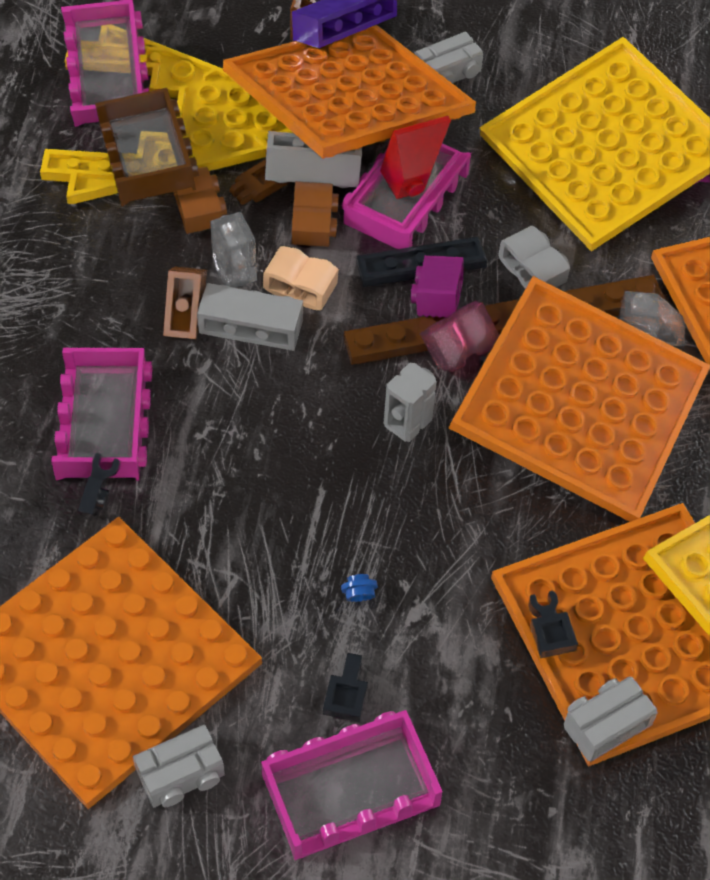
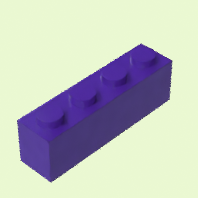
[292,0,397,48]

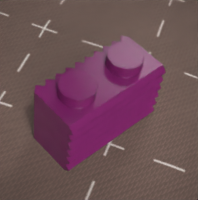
[411,255,464,319]

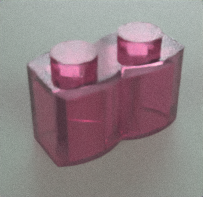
[420,301,500,372]

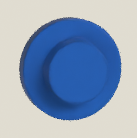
[341,574,378,602]

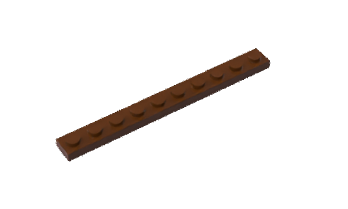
[344,275,665,365]

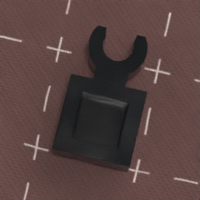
[528,590,578,659]

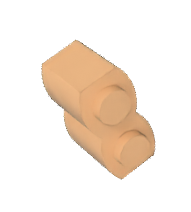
[263,246,339,310]

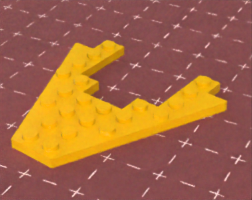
[40,25,293,204]

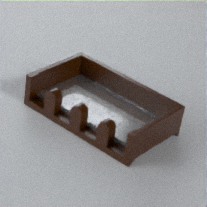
[95,88,199,207]

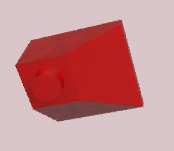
[380,115,451,199]

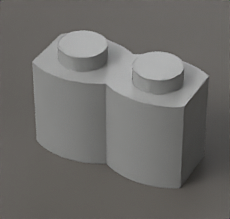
[498,226,570,289]

